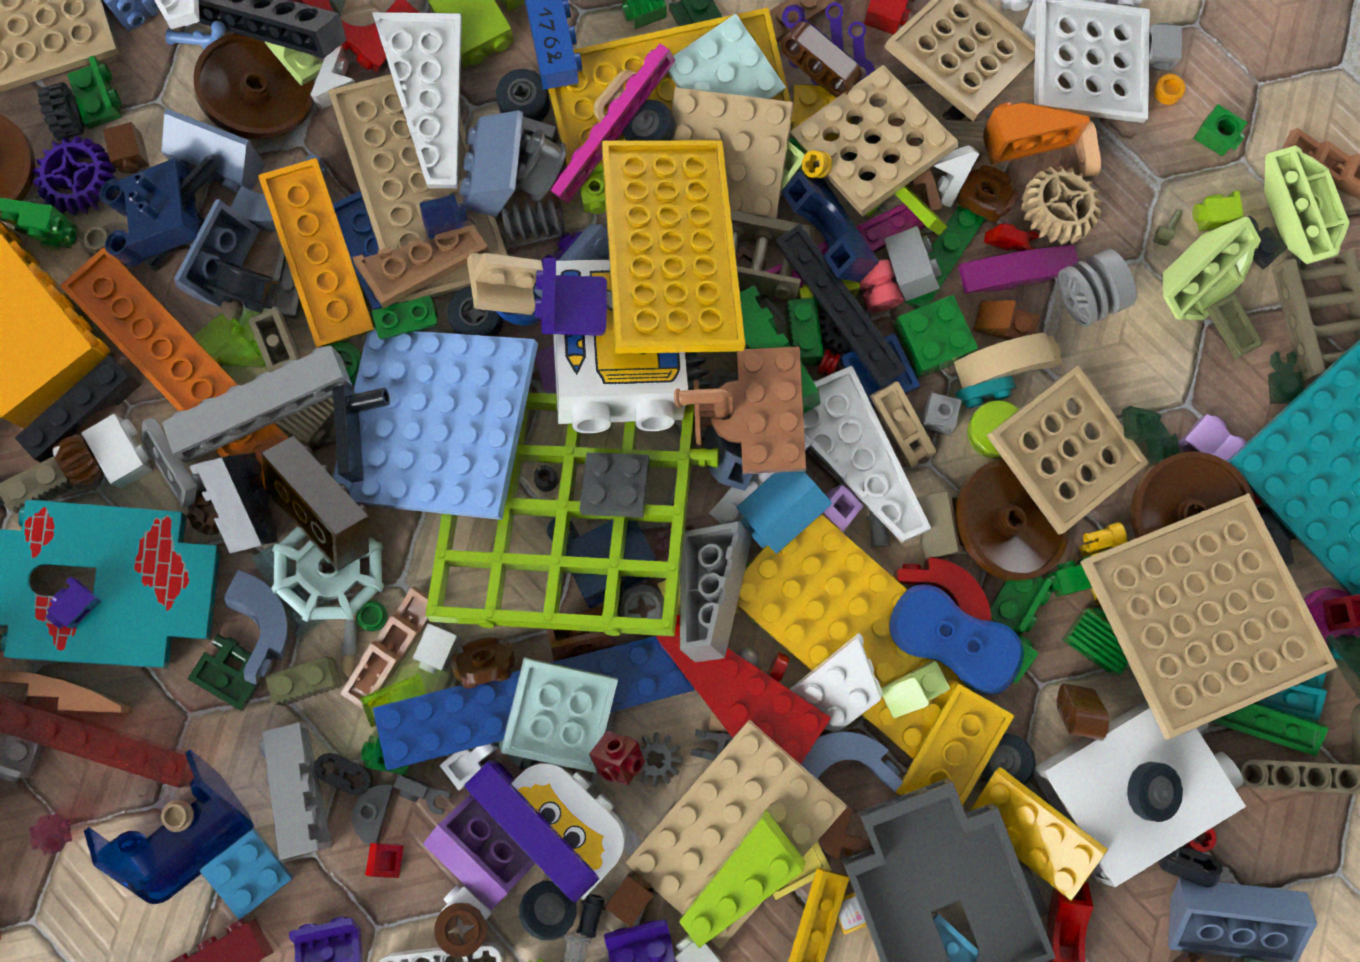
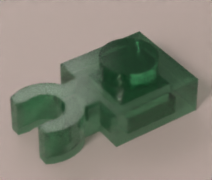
[1268,351,1304,404]

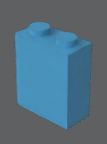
[736,471,833,554]

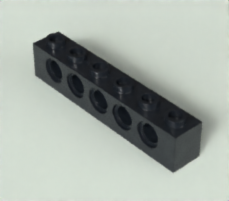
[198,0,347,58]

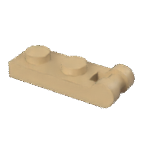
[869,381,936,469]

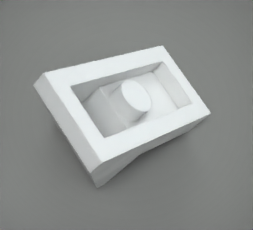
[310,46,355,109]
[933,145,979,208]

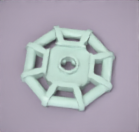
[271,526,384,622]

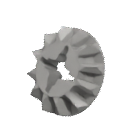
[622,585,664,619]

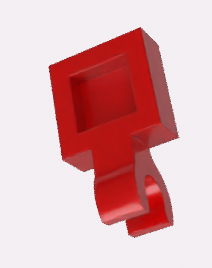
[984,223,1039,251]

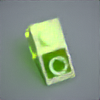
[193,313,266,368]

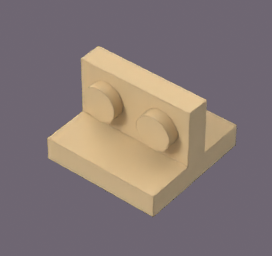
[467,253,543,315]

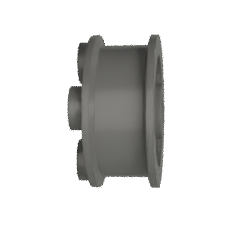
[515,129,566,202]

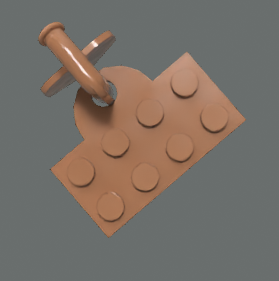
[674,347,806,474]

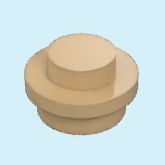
[161,799,194,832]

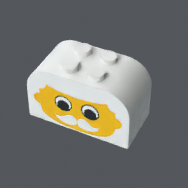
[512,763,626,900]

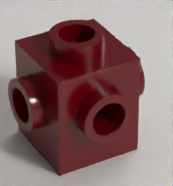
[589,731,645,786]

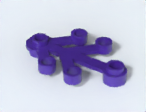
[782,2,875,86]

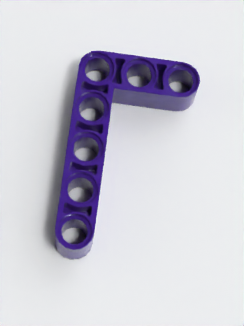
[464,760,600,903]

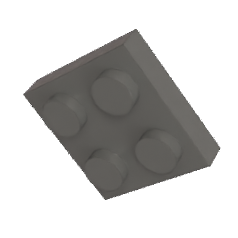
[579,452,650,518]

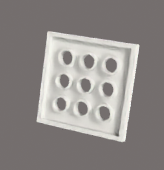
[1034,0,1150,123]

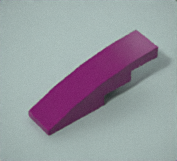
[958,245,1079,294]

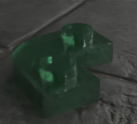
[1122,406,1180,468]

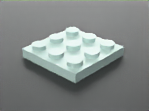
[667,14,786,99]
[501,657,618,773]

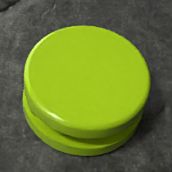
[967,400,1027,459]

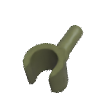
[1153,210,1183,246]

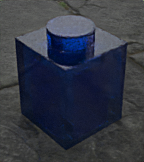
[419,194,467,240]

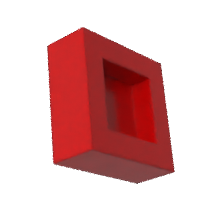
[365,843,404,878]

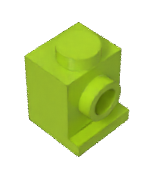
[580,165,606,214]
[1192,190,1244,231]

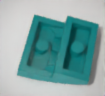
[1257,672,1327,720]

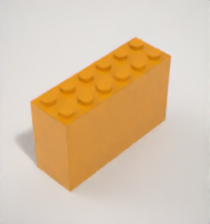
[0,220,111,429]

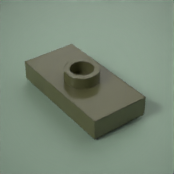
[1206,292,1264,359]

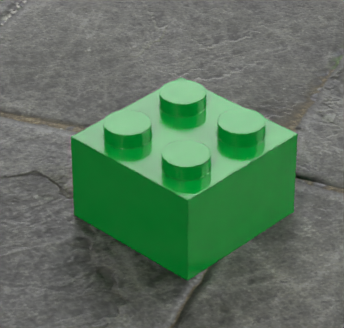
[893,294,978,379]

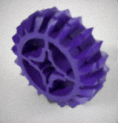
[33,135,117,216]

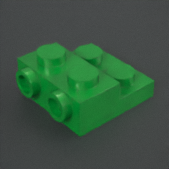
[0,198,77,250]

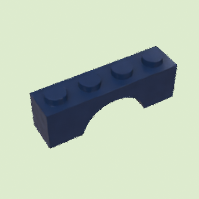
[781,170,879,283]

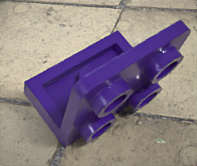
[535,258,607,336]

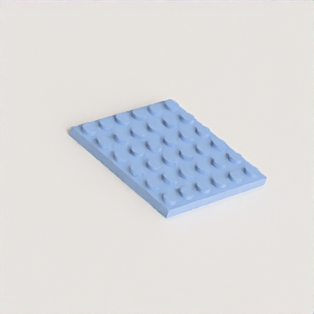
[333,328,538,520]

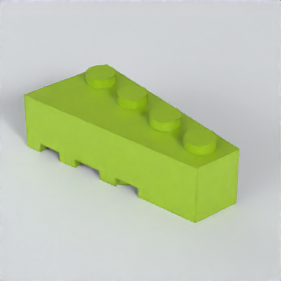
[679,809,806,948]

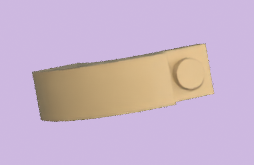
[954,333,1063,389]

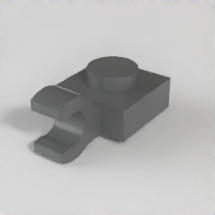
[393,774,451,814]

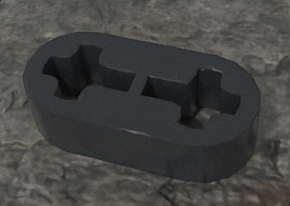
[314,753,373,795]
[1157,845,1223,887]

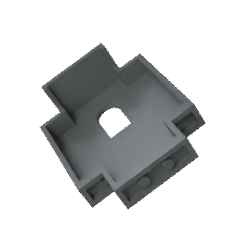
[842,778,1056,962]

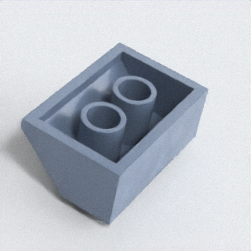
[161,109,265,193]
[460,110,523,217]
[174,199,260,307]

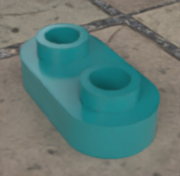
[955,375,1017,409]

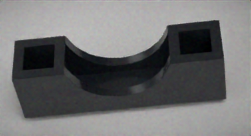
[15,355,141,462]

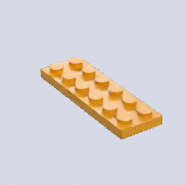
[258,158,375,348]

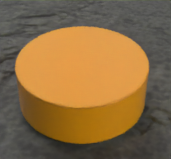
[1154,74,1186,105]

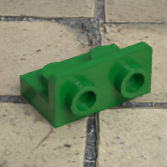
[67,55,122,129]
[372,295,439,340]
[990,576,1053,635]

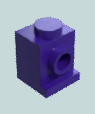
[46,577,101,629]

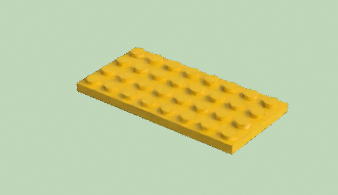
[548,7,795,167]
[602,140,745,354]
[737,514,970,759]

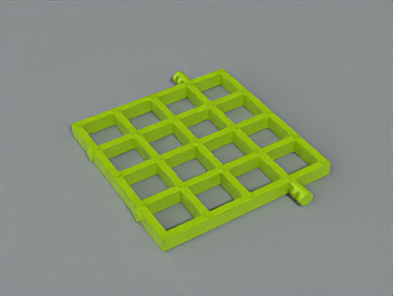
[425,393,720,636]

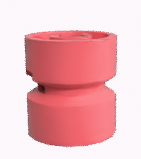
[859,260,905,314]

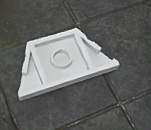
[790,633,883,733]

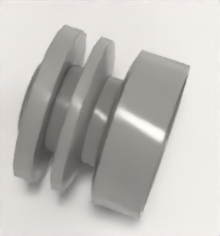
[1058,249,1137,327]

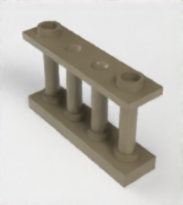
[730,210,811,300]
[1272,249,1360,382]

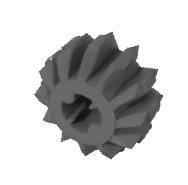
[640,732,683,787]

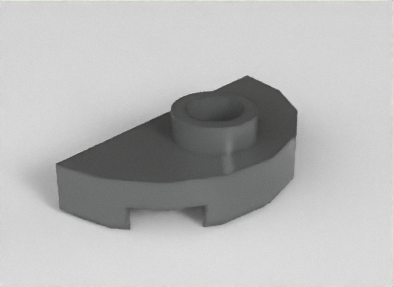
[352,784,394,845]

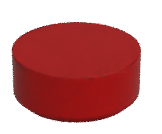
[767,651,790,682]

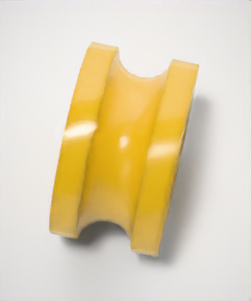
[802,150,832,178]

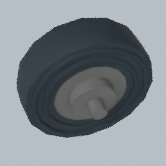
[622,99,675,141]
[981,733,1036,785]
[1127,761,1183,822]
[519,881,577,940]

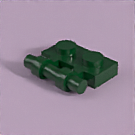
[188,634,260,711]

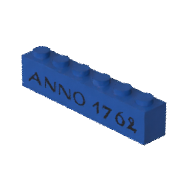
[525,0,583,90]

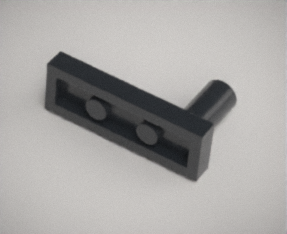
[333,385,390,483]

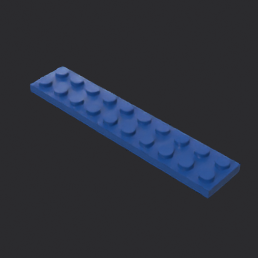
[373,636,695,771]

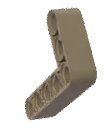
[1234,704,1360,794]

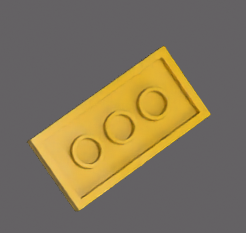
[896,682,1015,806]
[970,767,1108,900]

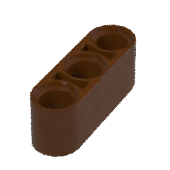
[780,22,862,98]
[1057,683,1109,741]

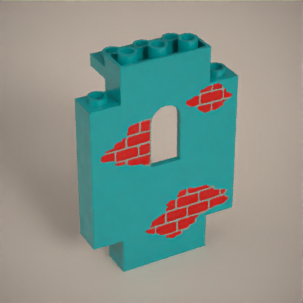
[0,500,221,669]

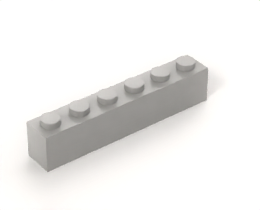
[162,345,353,463]

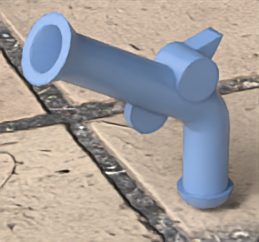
[165,21,226,49]

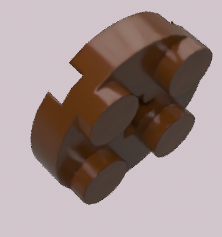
[957,165,1018,222]
[451,637,515,689]

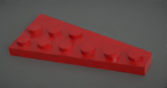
[656,614,831,765]

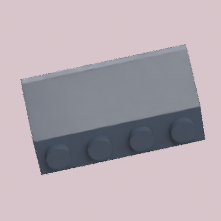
[1168,877,1318,962]

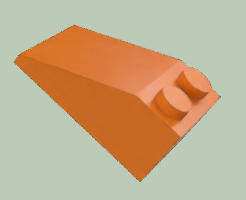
[983,102,1090,165]

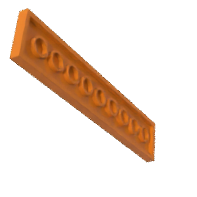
[60,246,289,490]

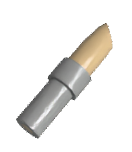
[341,620,358,679]

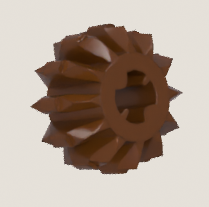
[53,434,103,489]

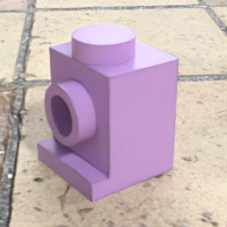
[822,485,864,532]

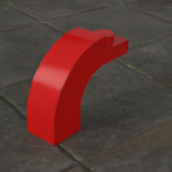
[894,557,991,621]
[1047,882,1094,962]

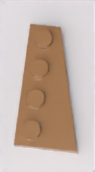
[352,224,489,309]

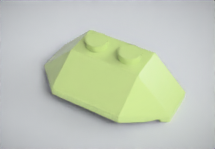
[1264,145,1350,264]
[1163,217,1261,320]

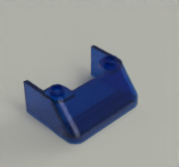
[84,749,254,904]

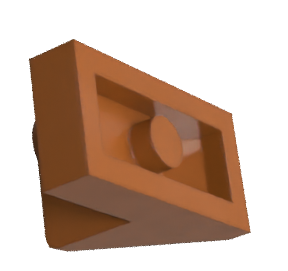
[973,300,1040,340]

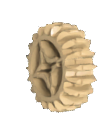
[1020,165,1102,245]

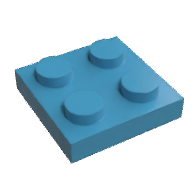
[199,827,293,920]

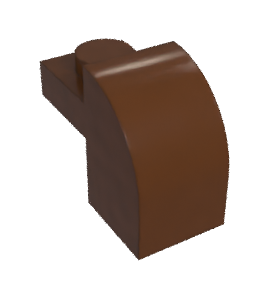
[817,807,871,860]

